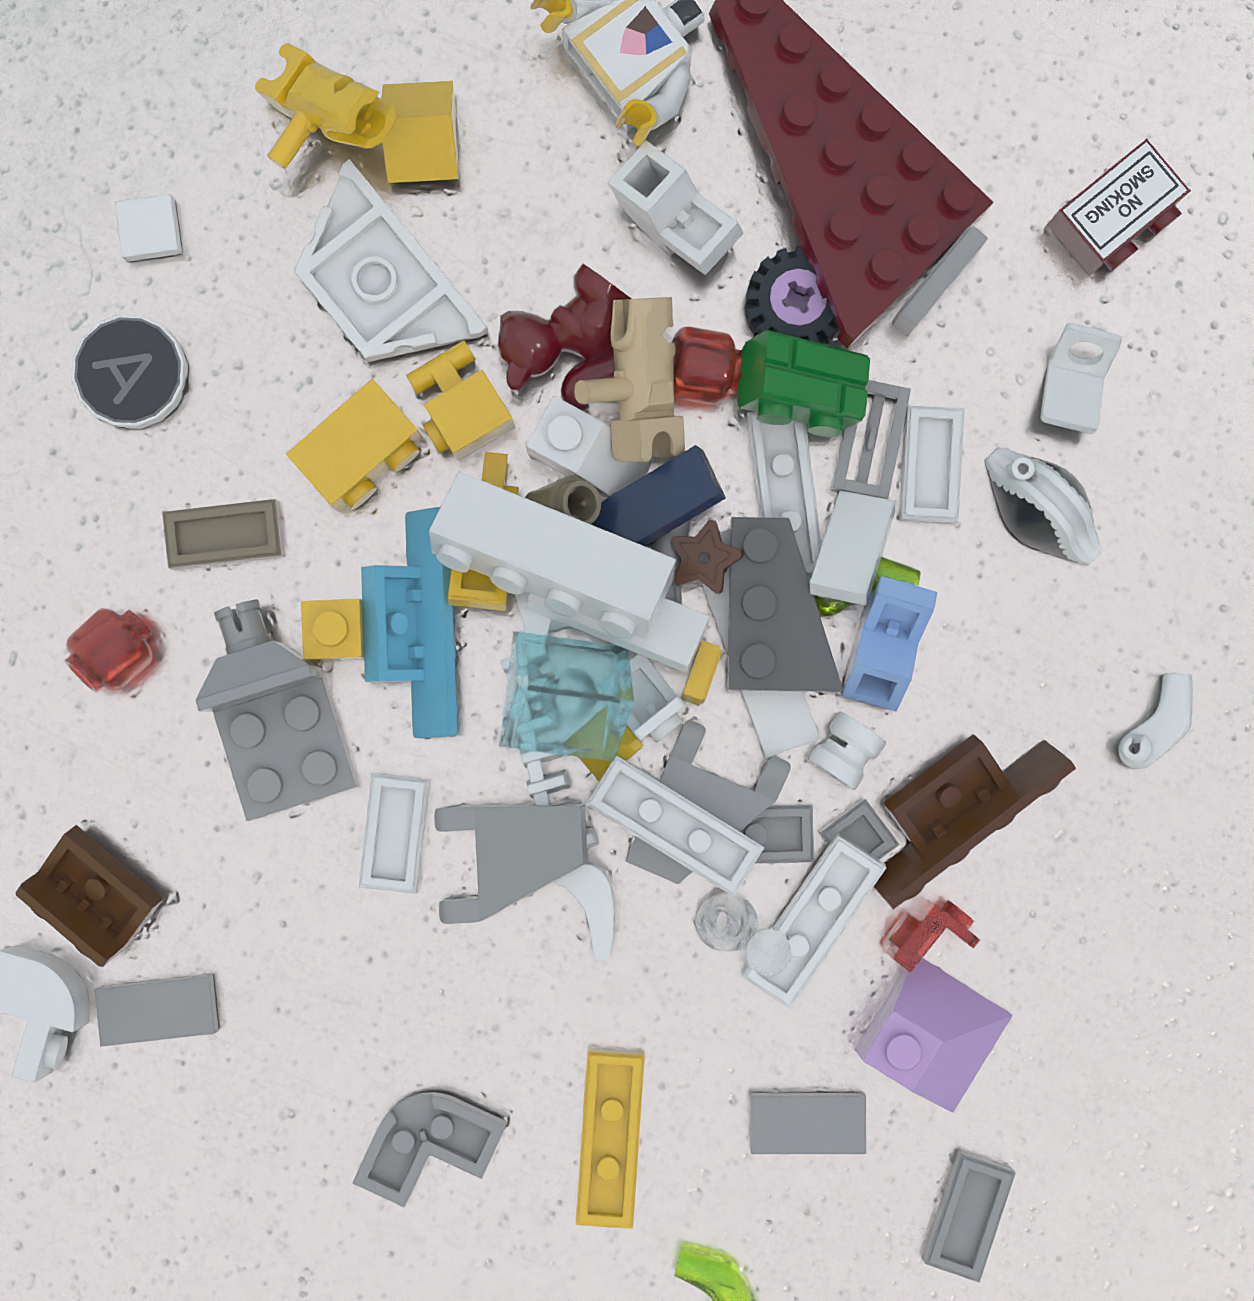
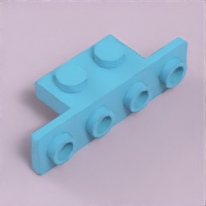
[361,507,458,738]

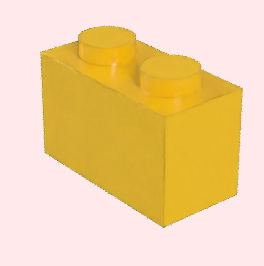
[286,378,423,512]

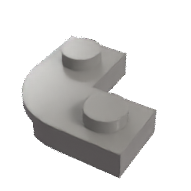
[352,1092,507,1208]

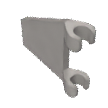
[625,720,791,884]
[434,804,588,924]

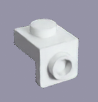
[597,654,686,743]

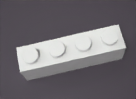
[429,471,676,640]

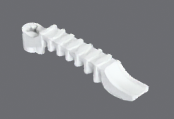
[501,591,614,963]

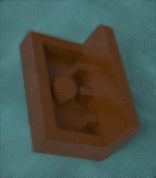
[15,825,163,967]

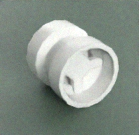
[807,711,887,791]

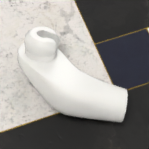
[1118,673,1193,769]

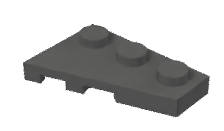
[727,517,844,692]

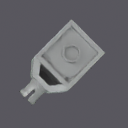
[195,599,359,821]

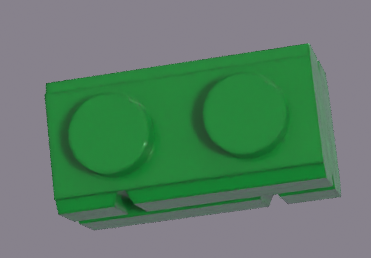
[737,330,870,437]

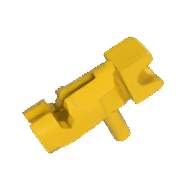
[255,43,397,170]

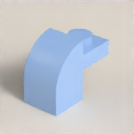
[841,576,937,711]

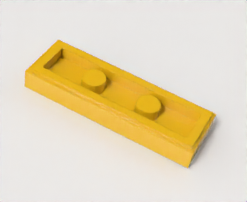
[576,1048,645,1229]

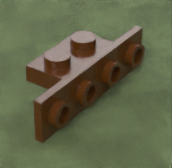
[873,734,1076,910]

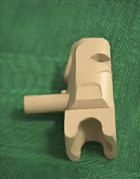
[574,297,685,462]

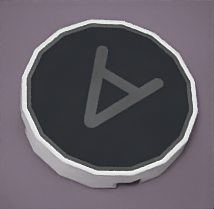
[72,315,188,429]

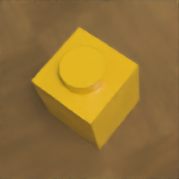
[301,599,364,662]

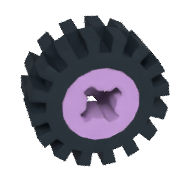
[744,246,840,345]

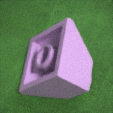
[854,953,1013,1113]

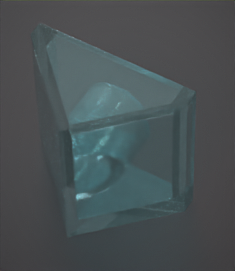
[499,631,634,762]

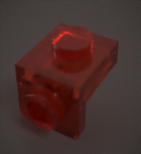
[885,899,980,973]

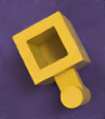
[406,340,515,461]

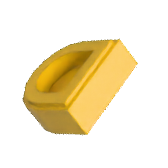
[681,640,722,706]

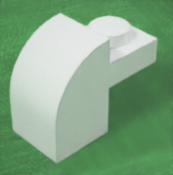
[607,140,743,275]
[0,945,90,1083]

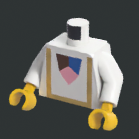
[530,0,705,146]

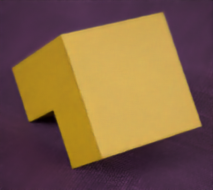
[381,81,459,183]

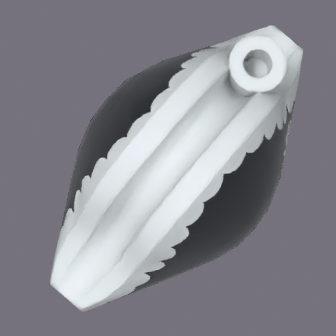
[984,447,1101,566]

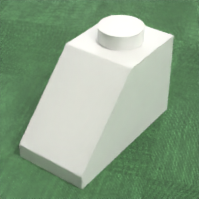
[526,395,654,498]

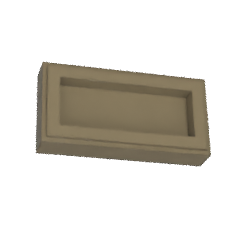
[162,499,285,570]

